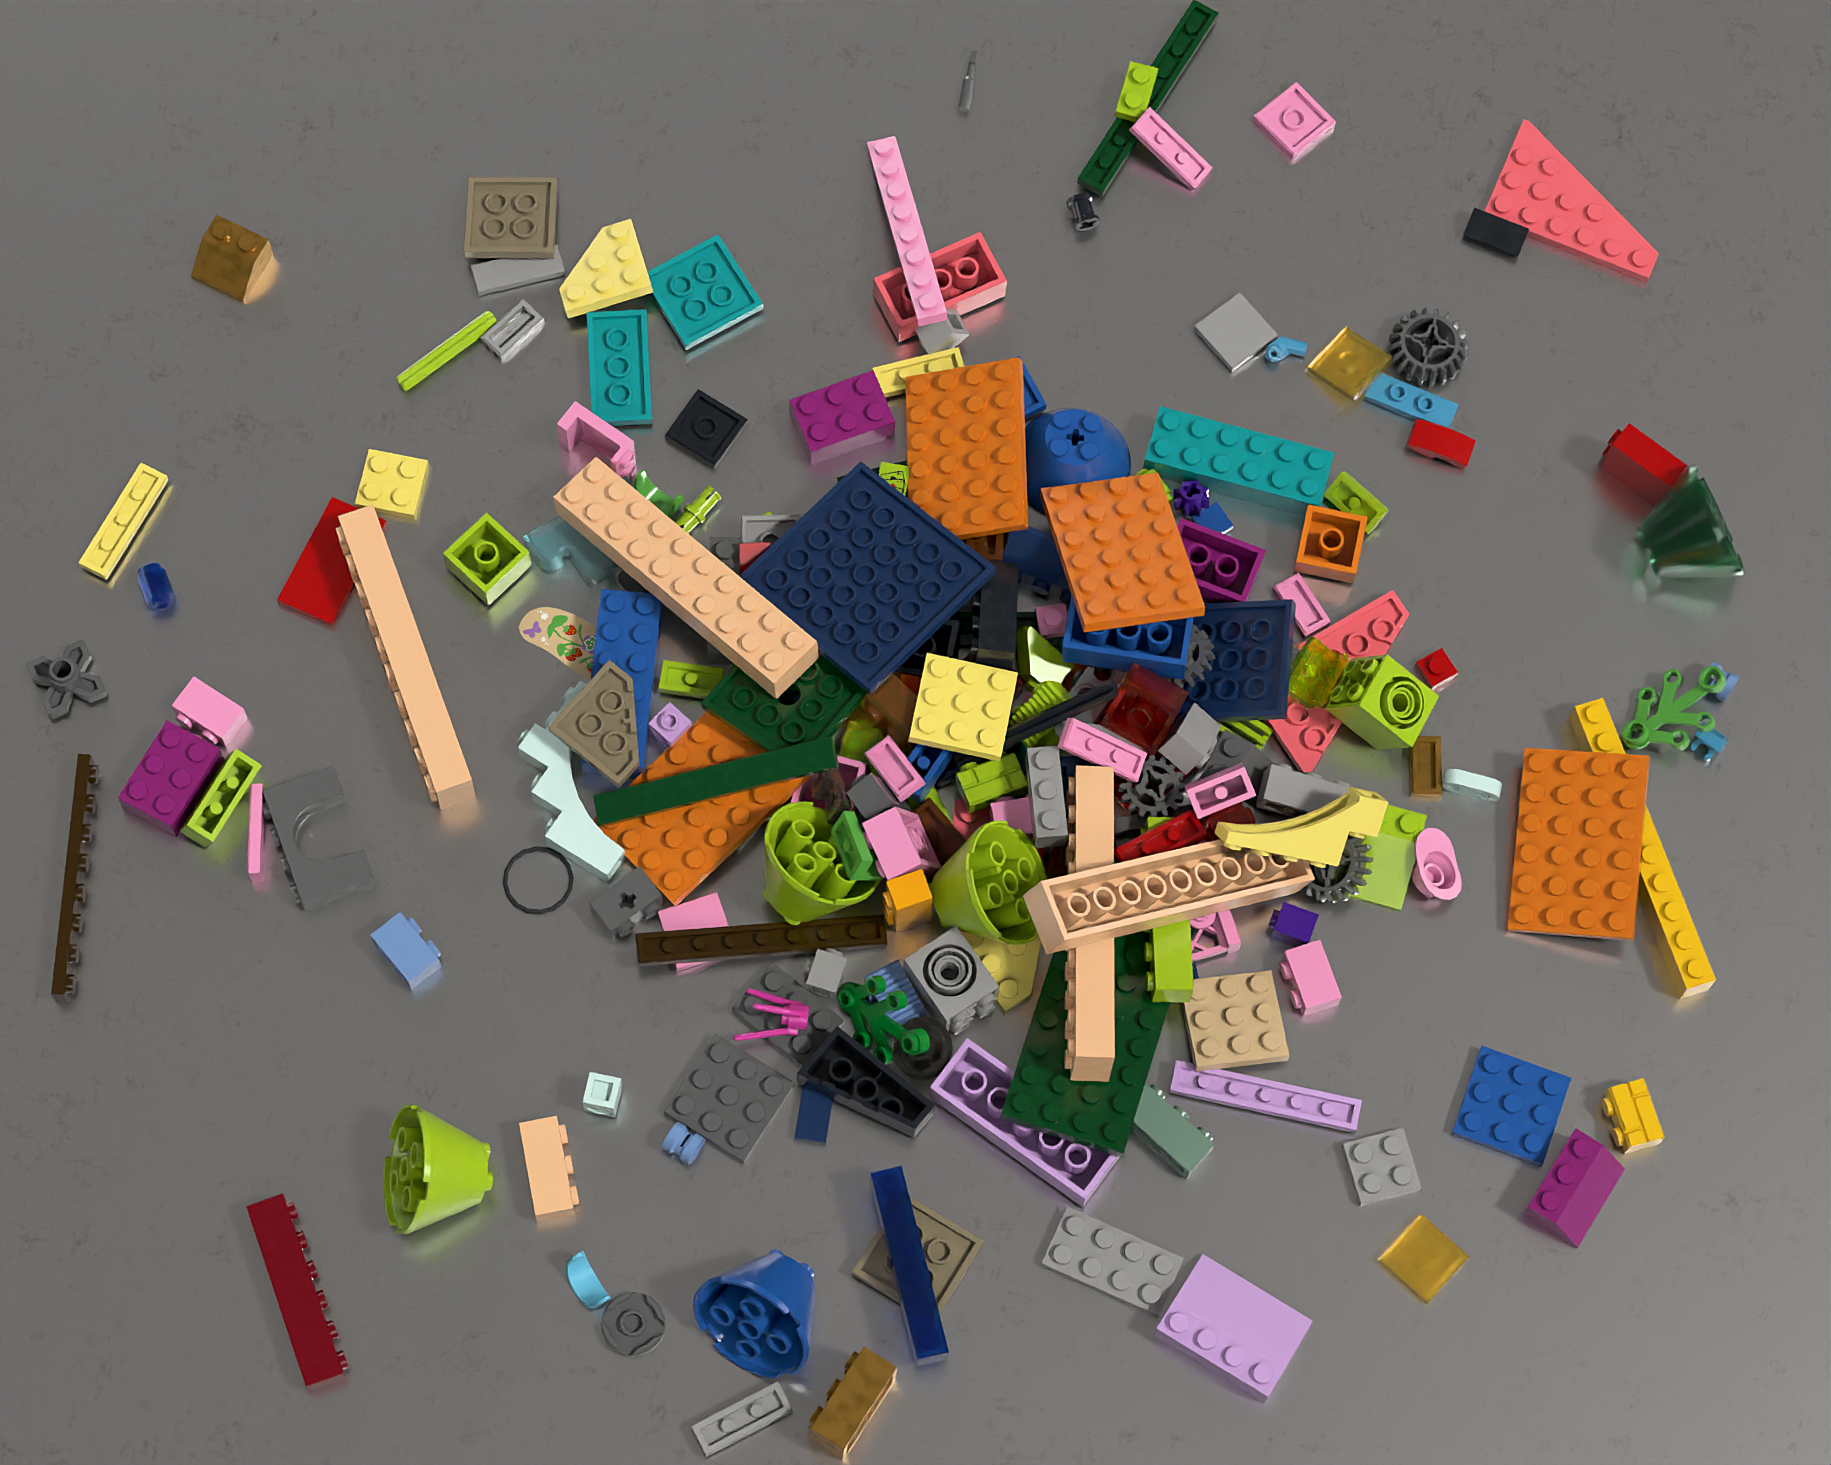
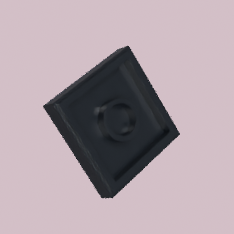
[665,389,748,469]

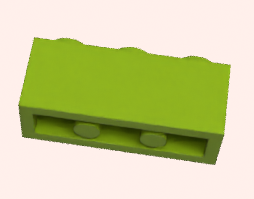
[180,748,262,848]

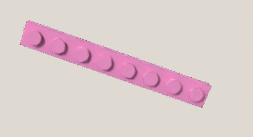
[867,136,948,326]

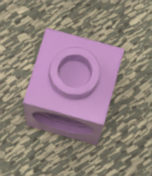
[648,702,692,750]

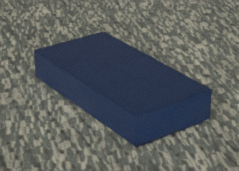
[794,1085,833,1145]

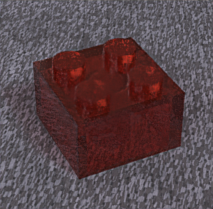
[1100,662,1189,755]

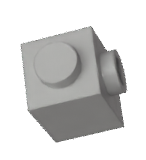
[915,309,970,354]
[804,948,848,1001]

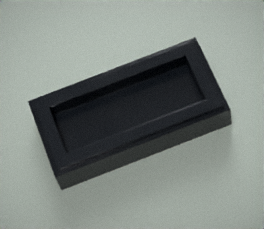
[1463,207,1529,256]

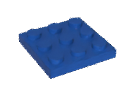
[1451,1046,1571,1167]

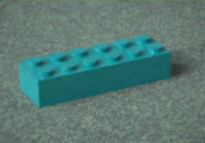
[1143,406,1334,517]

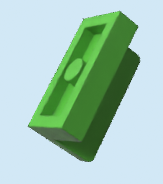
[831,811,882,881]

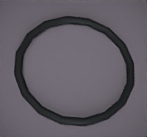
[503,846,574,914]

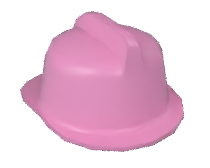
[1411,828,1462,900]

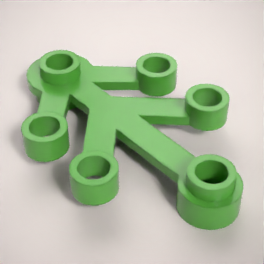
[1622,666,1726,750]

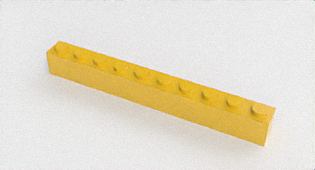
[1568,698,1716,999]

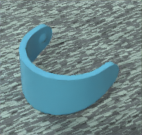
[565,1251,611,1309]

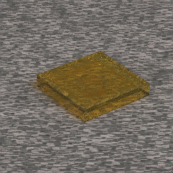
[1308,326,1392,403]
[1379,1214,1470,1304]

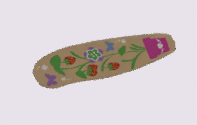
[519,607,660,694]

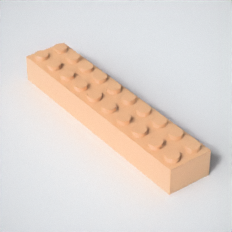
[553,457,819,699]
[335,505,476,810]
[1064,765,1115,1082]
[1023,839,1315,954]

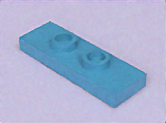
[1364,371,1459,428]

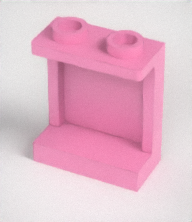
[557,401,637,480]

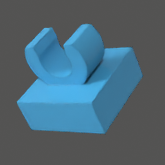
[1691,722,1730,760]

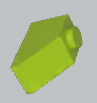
[1016,626,1074,692]

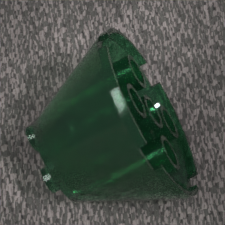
[1637,464,1745,577]

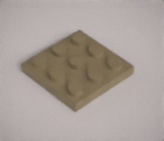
[464,177,558,258]
[852,1191,984,1324]

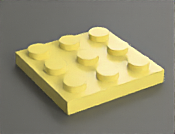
[908,653,1018,761]

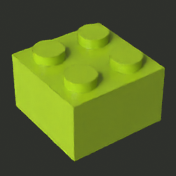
[443,512,532,606]

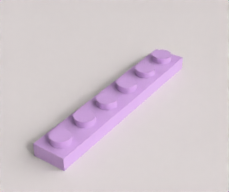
[1169,1060,1362,1133]

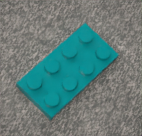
[587,309,652,426]

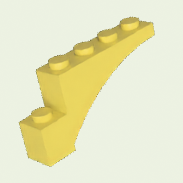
[1215,787,1388,868]

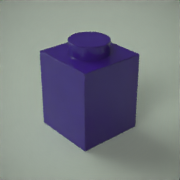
[1268,902,1319,947]

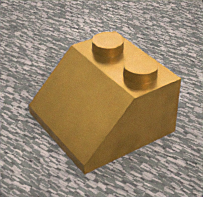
[191,214,273,303]

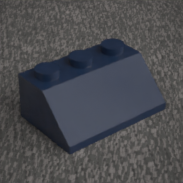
[1002,526,1071,605]

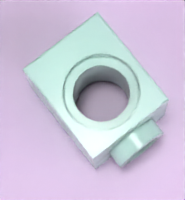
[583,1072,623,1118]

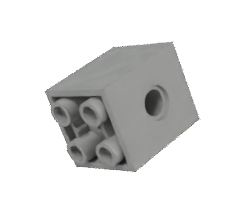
[903,926,999,1037]

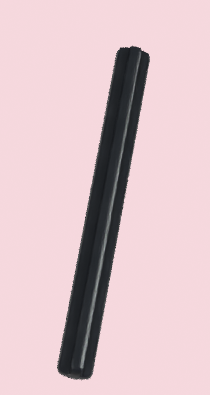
[953,681,1119,767]

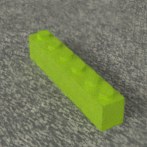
[1139,817,1194,1002]

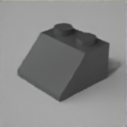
[1198,729,1274,820]

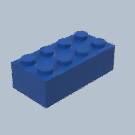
[1062,594,1194,680]

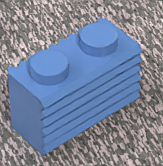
[864,959,927,1037]

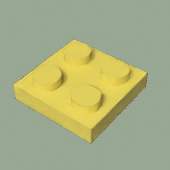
[355,449,429,520]

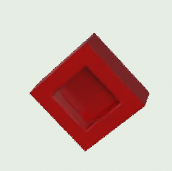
[1415,648,1458,690]

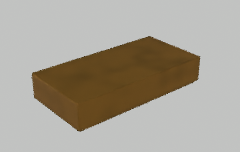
[1409,736,1442,798]

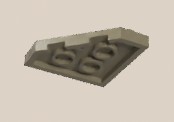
[548,660,639,788]

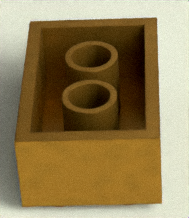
[808,1346,897,1460]

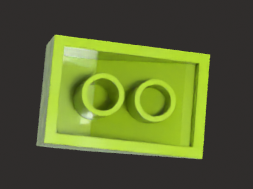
[1345,805,1427,911]

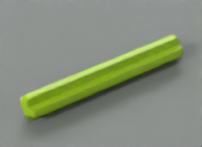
[396,311,497,391]

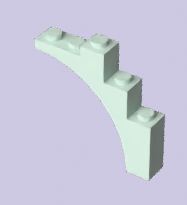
[517,681,626,884]

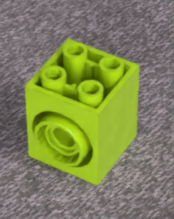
[1325,654,1439,750]

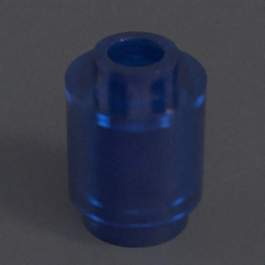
[137,563,176,611]

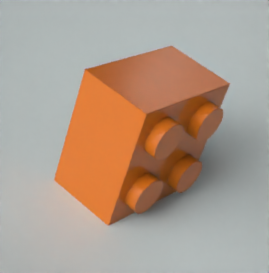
[1294,505,1368,583]

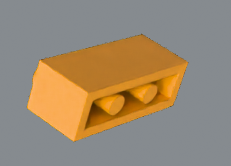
[882,869,933,933]

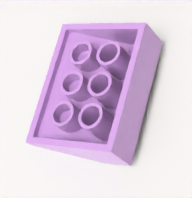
[1154,1254,1313,1403]

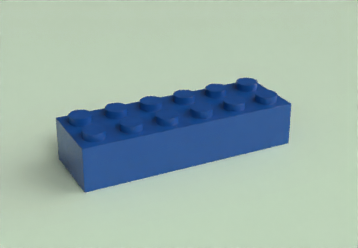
[581,589,663,779]

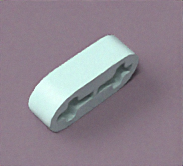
[1442,769,1502,802]

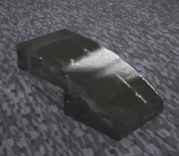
[809,769,852,825]

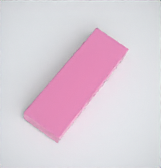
[1129,107,1213,191]
[1058,718,1147,782]
[247,783,266,882]

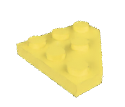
[559,219,653,319]
[960,930,1042,1013]

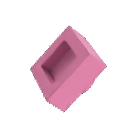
[1034,603,1068,639]

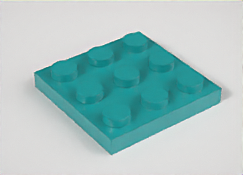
[647,234,763,350]

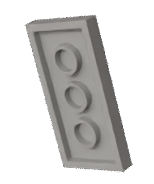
[1041,1206,1184,1318]

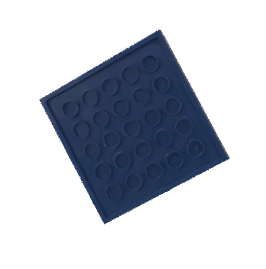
[739,461,996,695]

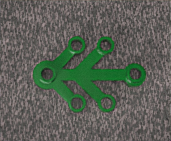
[838,975,930,1064]

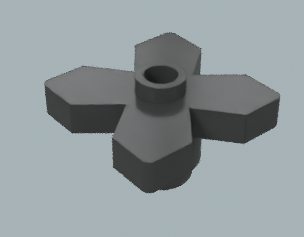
[26,640,107,719]

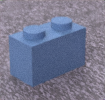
[370,912,441,990]

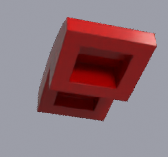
[1406,419,1476,469]

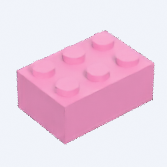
[862,807,942,880]

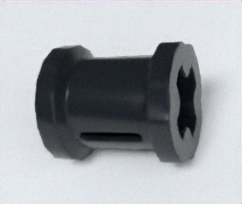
[1066,192,1100,231]

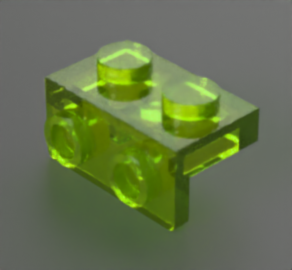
[1288,637,1350,709]

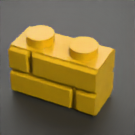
[1602,1078,1665,1154]

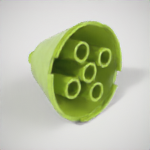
[763,802,880,925]
[928,820,1047,945]
[383,1104,493,1234]

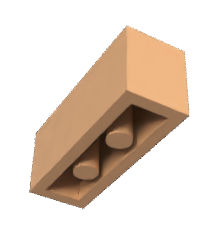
[519,1116,579,1222]

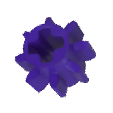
[1173,480,1210,518]

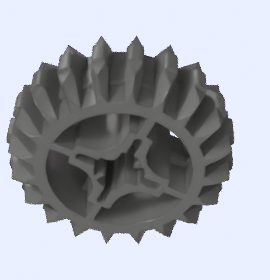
[1388,307,1469,387]
[1304,834,1374,903]

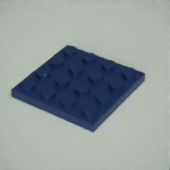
[1167,599,1296,723]

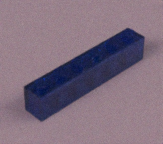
[869,1166,949,1367]

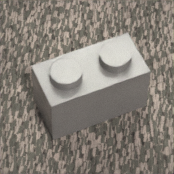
[1158,703,1222,774]

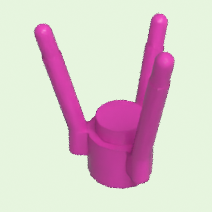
[733,988,809,1041]

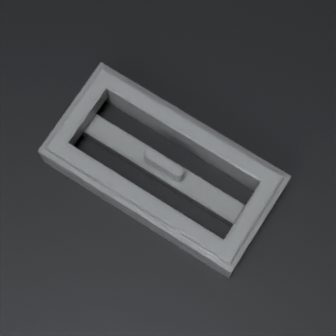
[480,299,544,361]

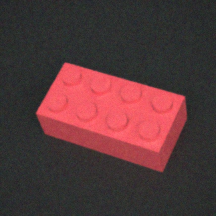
[873,232,1007,342]

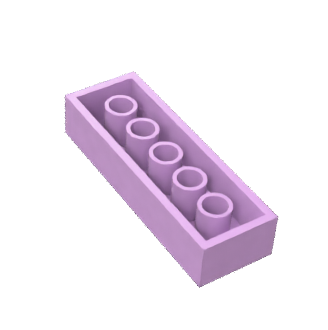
[929,1038,1120,1207]

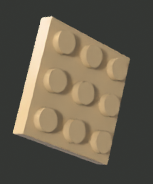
[1181,970,1290,1072]

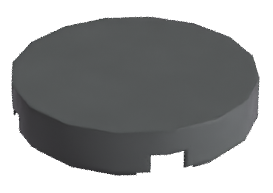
[601,1292,665,1357]

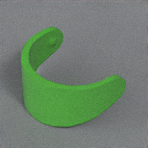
[634,470,684,518]

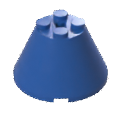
[1025,407,1131,515]
[693,1249,816,1378]

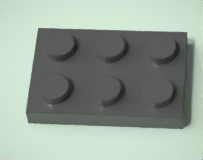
[732,962,844,1068]

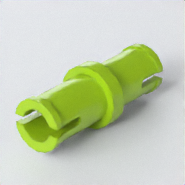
[675,485,721,534]

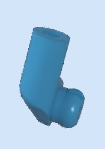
[1265,337,1308,362]

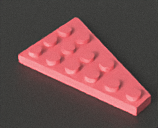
[1485,119,1659,283]
[1265,590,1410,773]

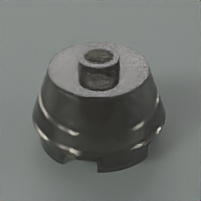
[892,1017,953,1080]

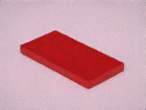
[277,497,387,627]

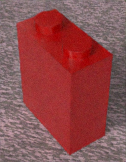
[1601,423,1688,510]

